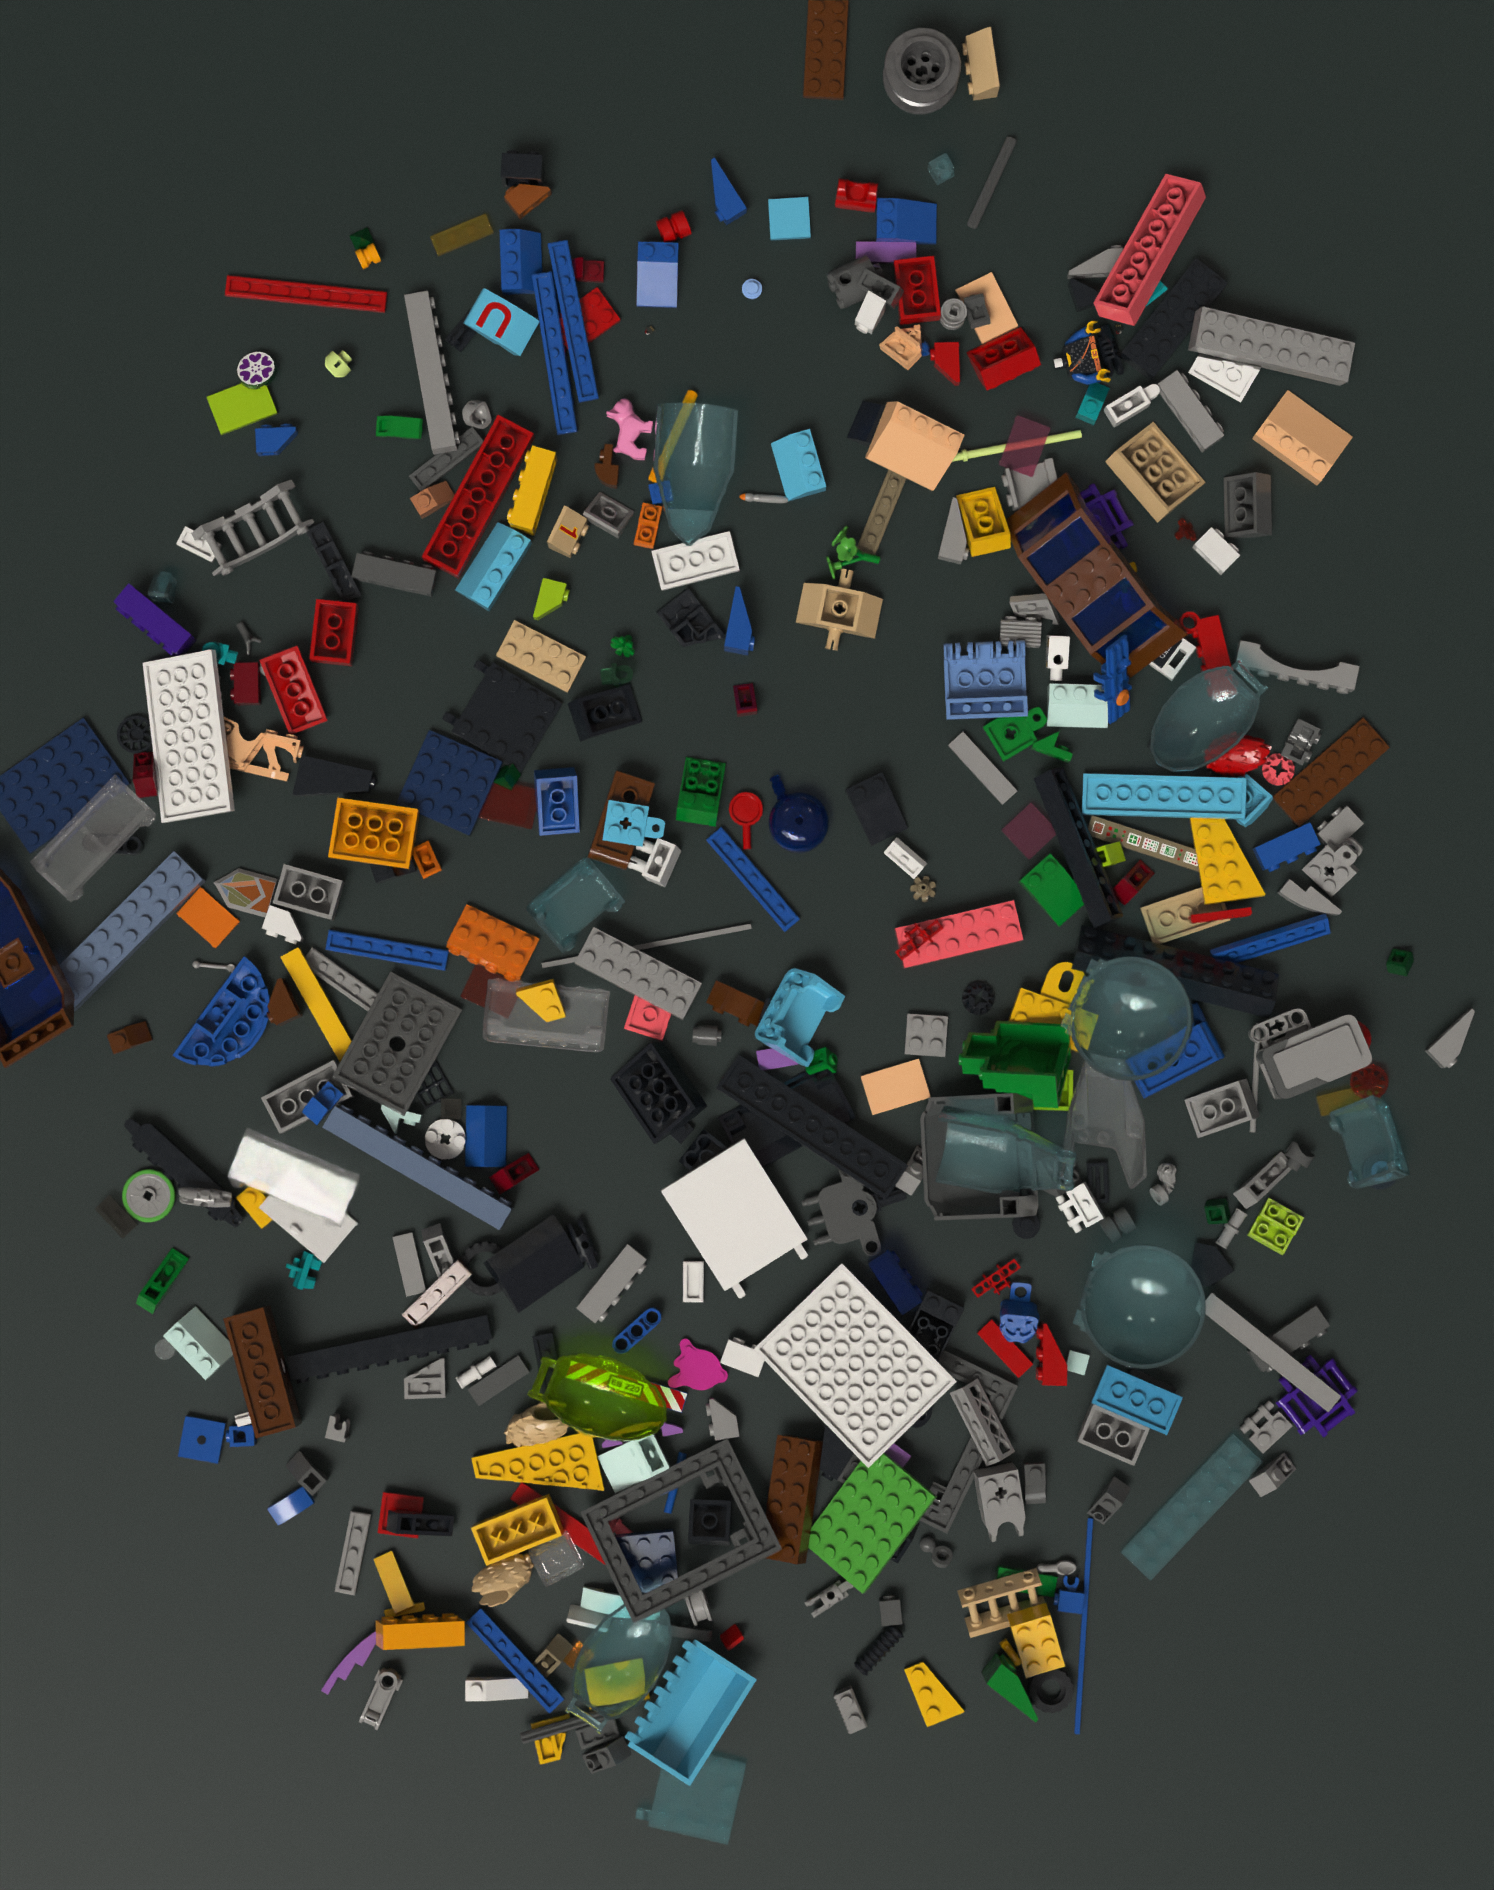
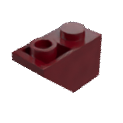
[133,752,158,798]

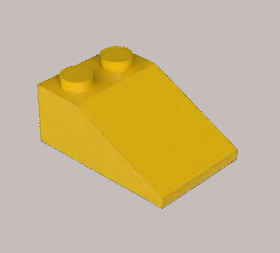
[956,487,1011,557]

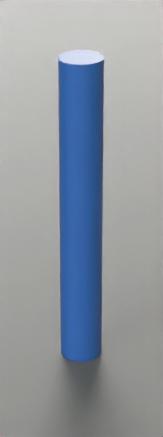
[664,1452,687,1514]

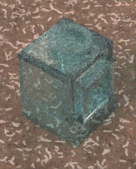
[927,153,955,186]

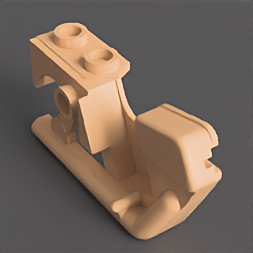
[224,717,304,782]

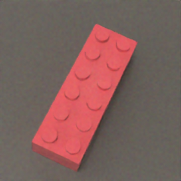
[894,900,1023,969]

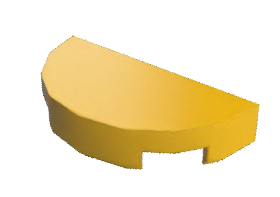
[384,1602,425,1617]

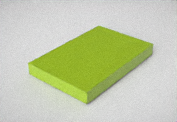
[207,381,278,435]

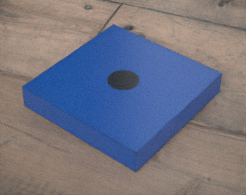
[178,1416,226,1464]

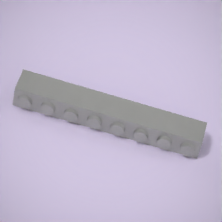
[404,291,460,455]

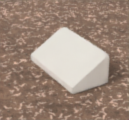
[567,1604,610,1631]

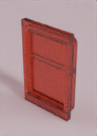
[479,783,537,830]

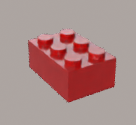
[893,256,941,325]
[309,599,359,666]

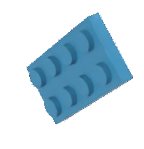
[1091,1365,1183,1435]

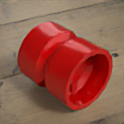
[656,210,692,243]

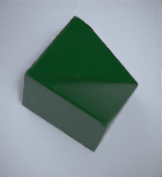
[1386,948,1414,976]
[1204,1198,1230,1224]

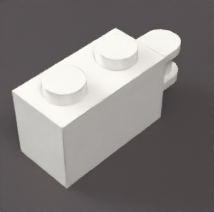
[1104,384,1160,428]

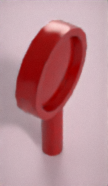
[729,792,763,849]

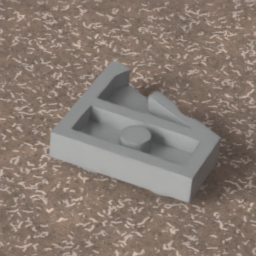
[1009,593,1060,625]

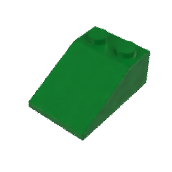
[1019,854,1084,927]

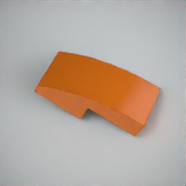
[634,502,662,549]

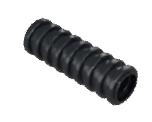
[854,1625,904,1676]

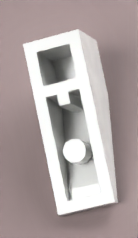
[855,291,886,334]
[465,1677,528,1701]

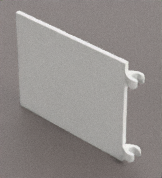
[661,1138,808,1298]

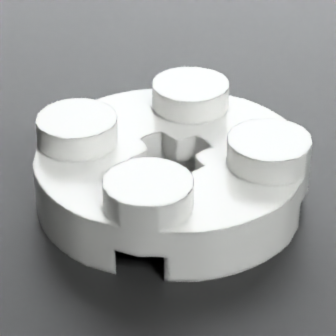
[425,1119,466,1159]

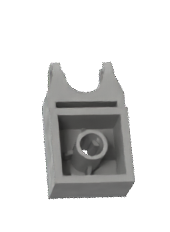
[973,1462,1026,1542]

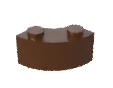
[706,981,764,1027]

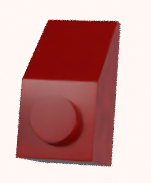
[930,342,960,386]

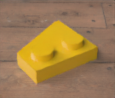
[516,979,566,1022]
[530,1714,570,1765]

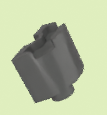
[1280,718,1322,765]

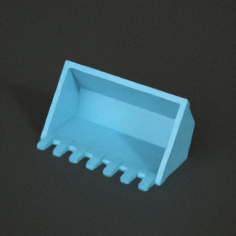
[625,1639,757,1786]

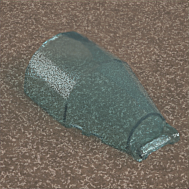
[935,1105,1076,1193]

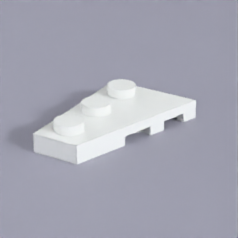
[1188,354,1261,403]

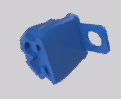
[999,1282,1040,1343]

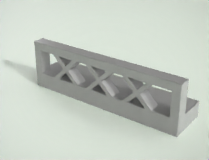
[950,1379,1015,1466]

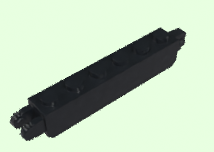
[124,1118,245,1228]

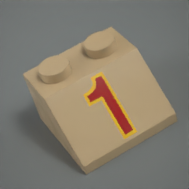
[547,505,589,558]

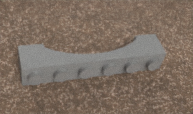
[1233,640,1359,694]

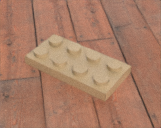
[496,620,586,693]
[1140,887,1230,944]

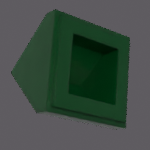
[494,763,521,790]

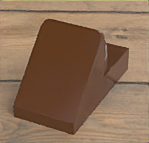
[107,1021,153,1054]

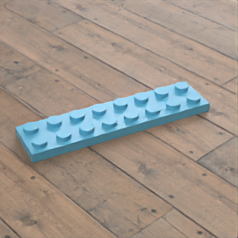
[1082,773,1247,820]

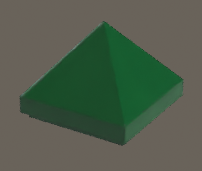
[349,227,376,250]

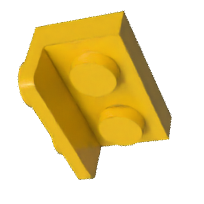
[236,1182,272,1229]

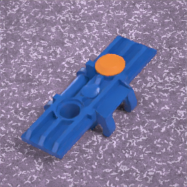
[1093,634,1132,724]

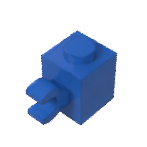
[1053,1575,1085,1614]

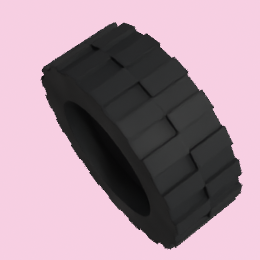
[1028,1668,1074,1713]

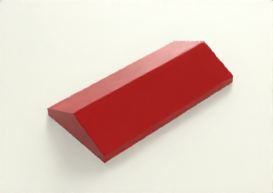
[259,645,328,735]

